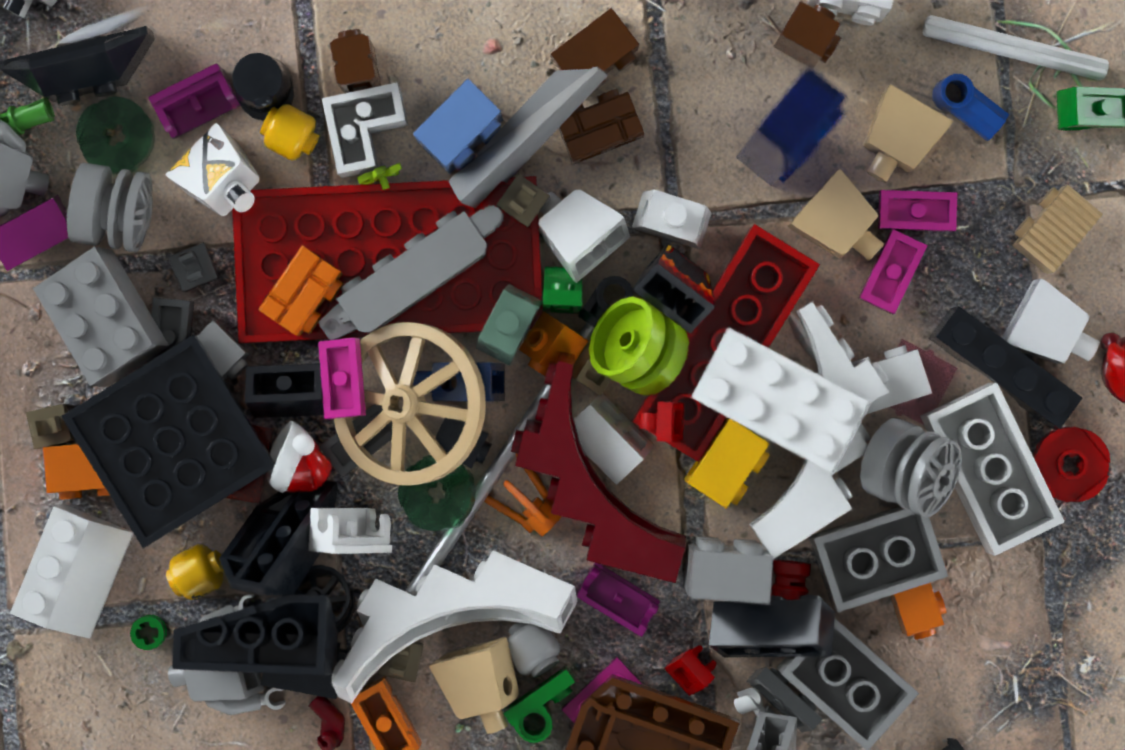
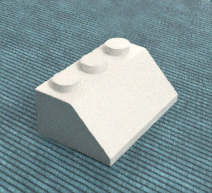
[10,504,134,639]

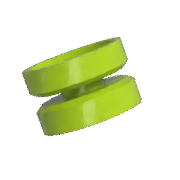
[589,297,689,396]

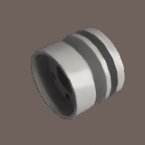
[67,162,153,252]
[860,418,962,517]

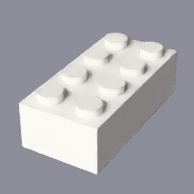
[691,327,871,473]
[920,383,1064,556]

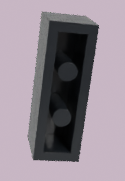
[709,595,835,658]

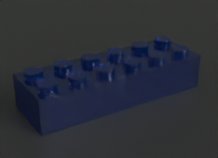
[736,66,848,186]

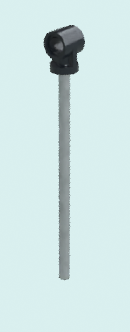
[406,276,634,596]

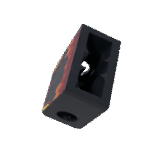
[633,244,715,333]

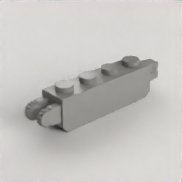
[318,205,504,340]

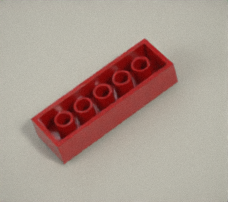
[632,224,820,462]

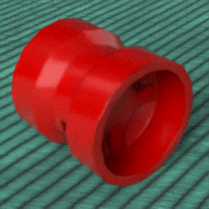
[770,559,811,600]

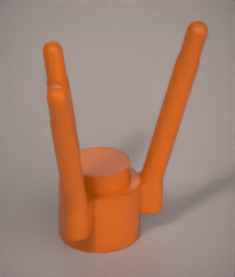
[467,453,562,537]

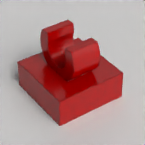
[640,402,684,442]
[664,645,717,696]

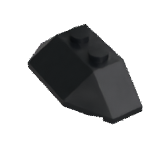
[0,26,155,106]
[219,480,338,596]

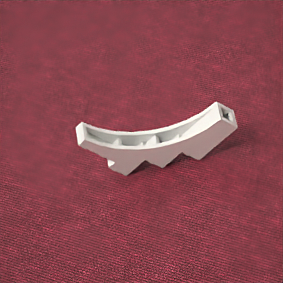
[750,302,889,559]
[332,551,578,703]

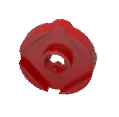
[1032,426,1110,502]

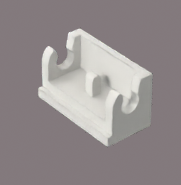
[574,393,655,485]
[309,508,392,554]

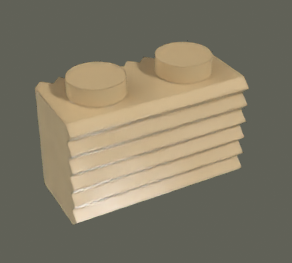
[1012,185,1103,274]

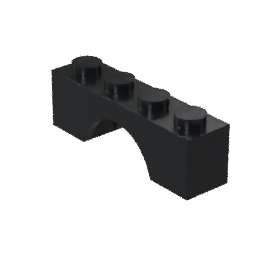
[929,306,1083,429]

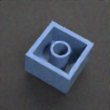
[413,79,503,174]

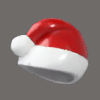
[267,421,332,493]

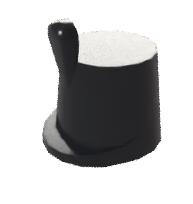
[232,53,295,121]

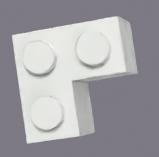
[322,82,408,178]

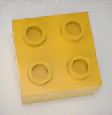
[683,417,770,509]

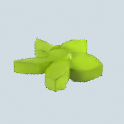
[357,163,402,190]

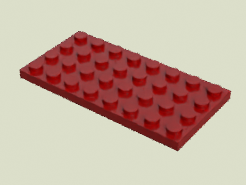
[232,176,543,344]

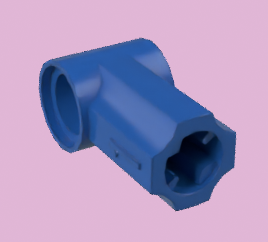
[932,74,1009,141]

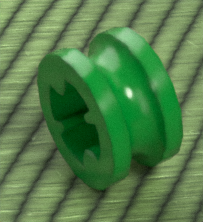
[130,615,167,650]

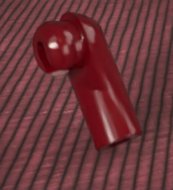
[308,696,345,750]

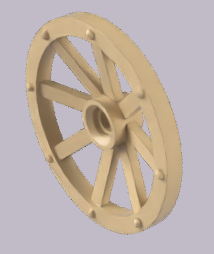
[334,322,486,485]

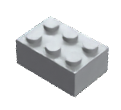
[33,246,169,387]
[809,506,948,612]
[684,536,773,604]
[777,619,919,750]

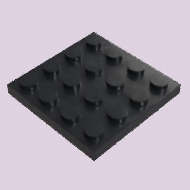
[61,335,275,548]

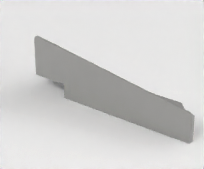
[448,67,608,208]

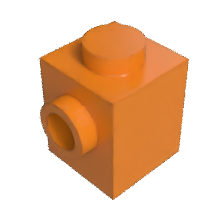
[518,311,589,377]
[890,582,947,640]

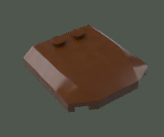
[565,674,740,750]

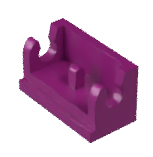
[148,63,241,139]
[0,194,68,271]
[576,563,660,637]

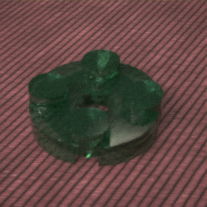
[76,96,155,174]
[398,455,476,532]

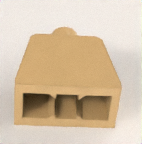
[863,84,953,183]
[788,169,884,261]
[429,637,519,734]

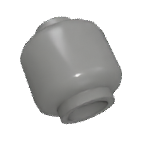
[507,623,561,678]

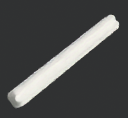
[923,15,1109,81]

